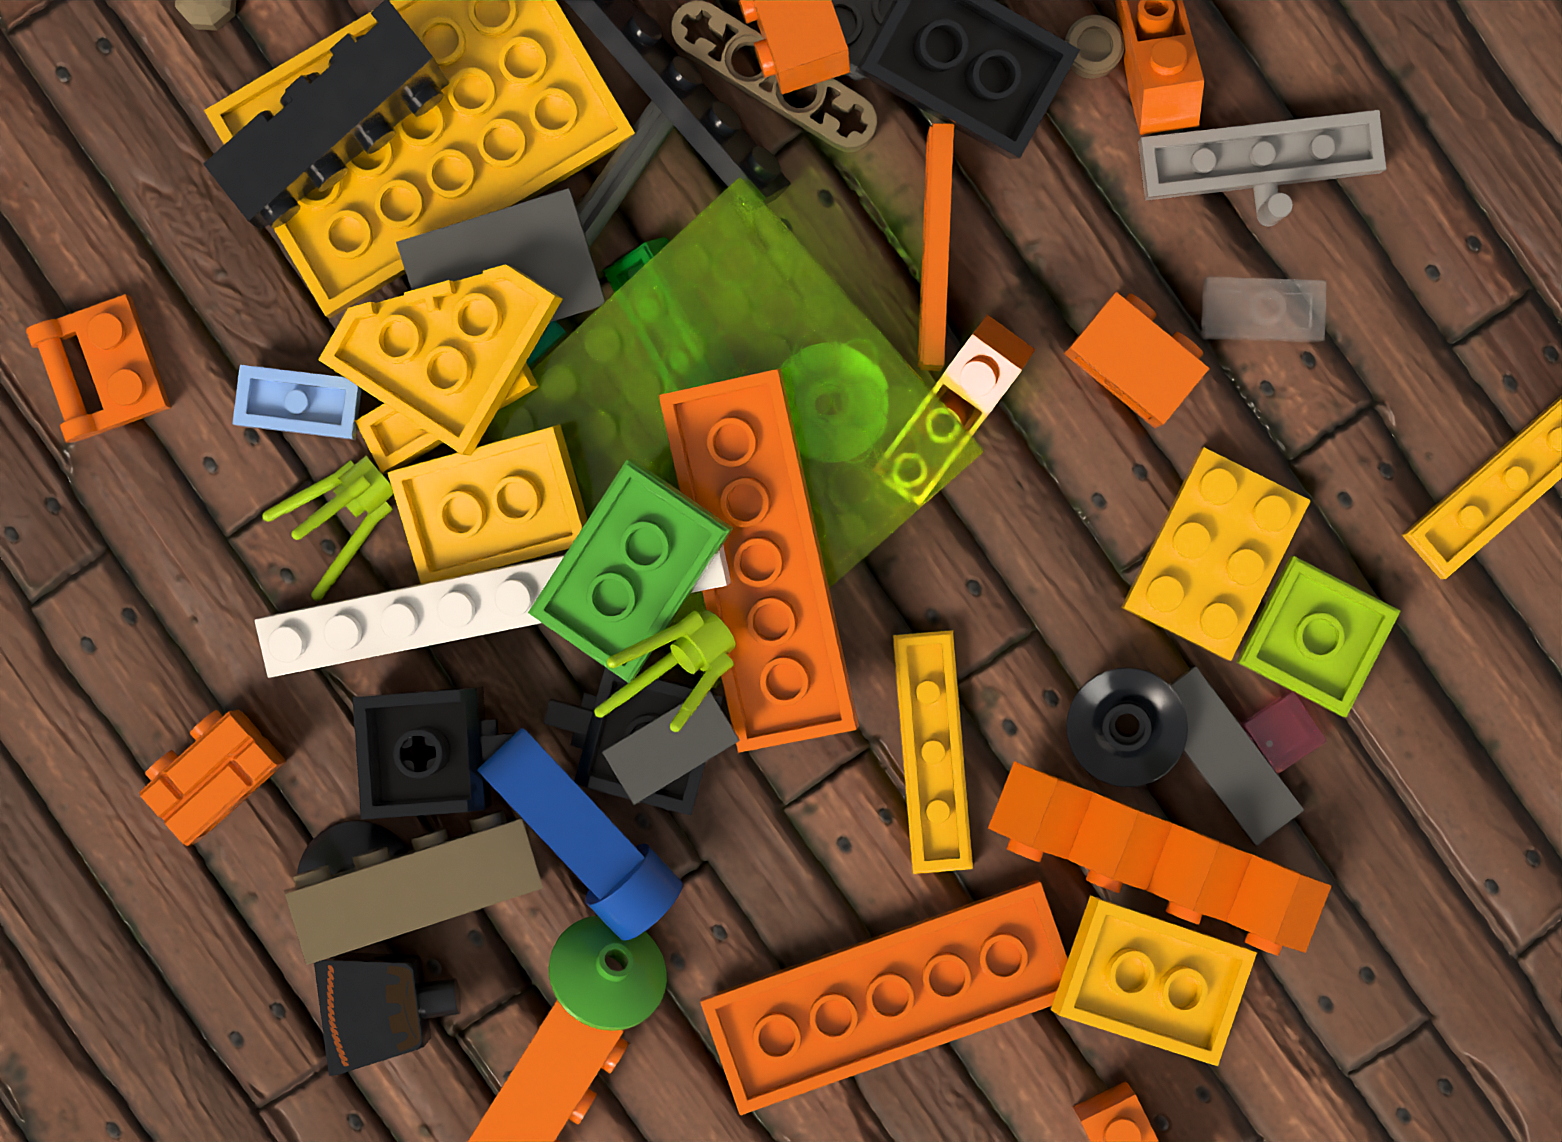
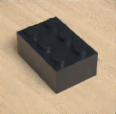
[855,0,1080,159]

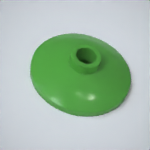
[548,915,667,1031]

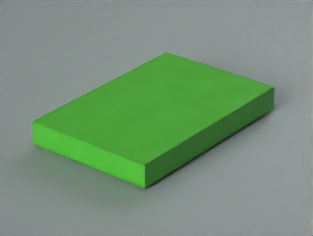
[528,458,734,683]

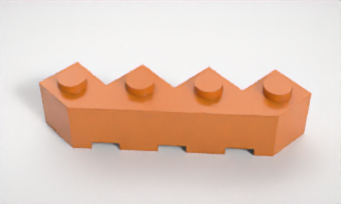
[988,761,1332,956]

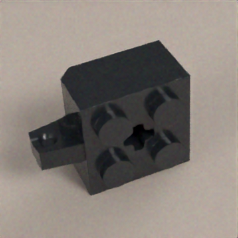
[543,667,724,816]
[352,686,530,820]

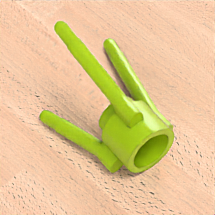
[262,455,394,601]
[594,610,736,732]

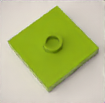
[1236,556,1401,717]

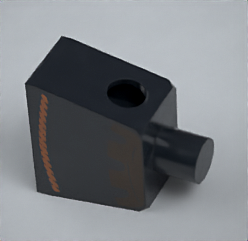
[314,953,461,1076]

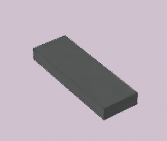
[1170,666,1304,846]

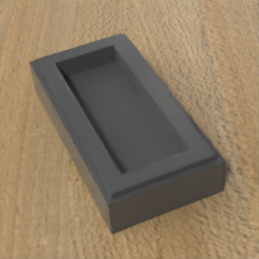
[602,691,740,805]

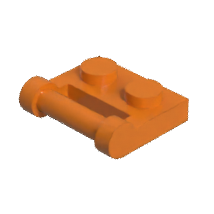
[26,294,171,443]

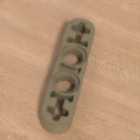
[671,0,877,152]

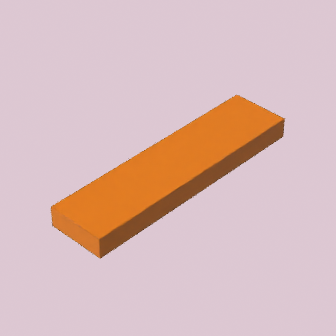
[917,123,954,371]

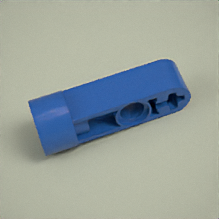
[477,727,683,941]

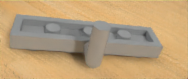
[1138,110,1386,227]

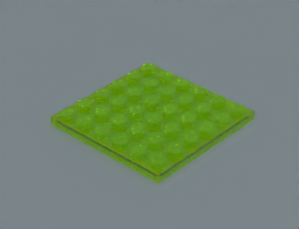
[486,177,985,689]

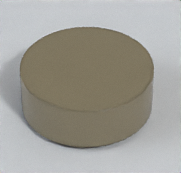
[1064,15,1124,79]

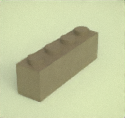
[283,810,543,965]

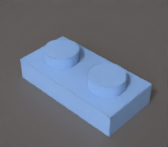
[232,365,362,440]

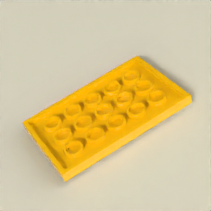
[204,0,635,319]

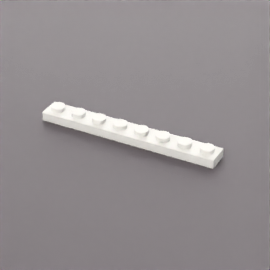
[254,545,731,678]

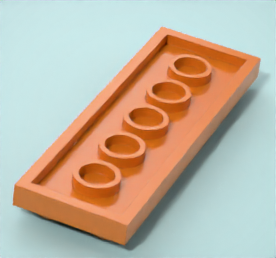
[659,368,859,753]
[700,879,1068,1115]

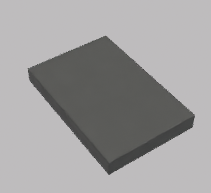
[396,188,607,322]

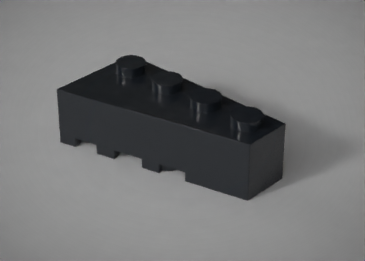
[203,0,449,230]

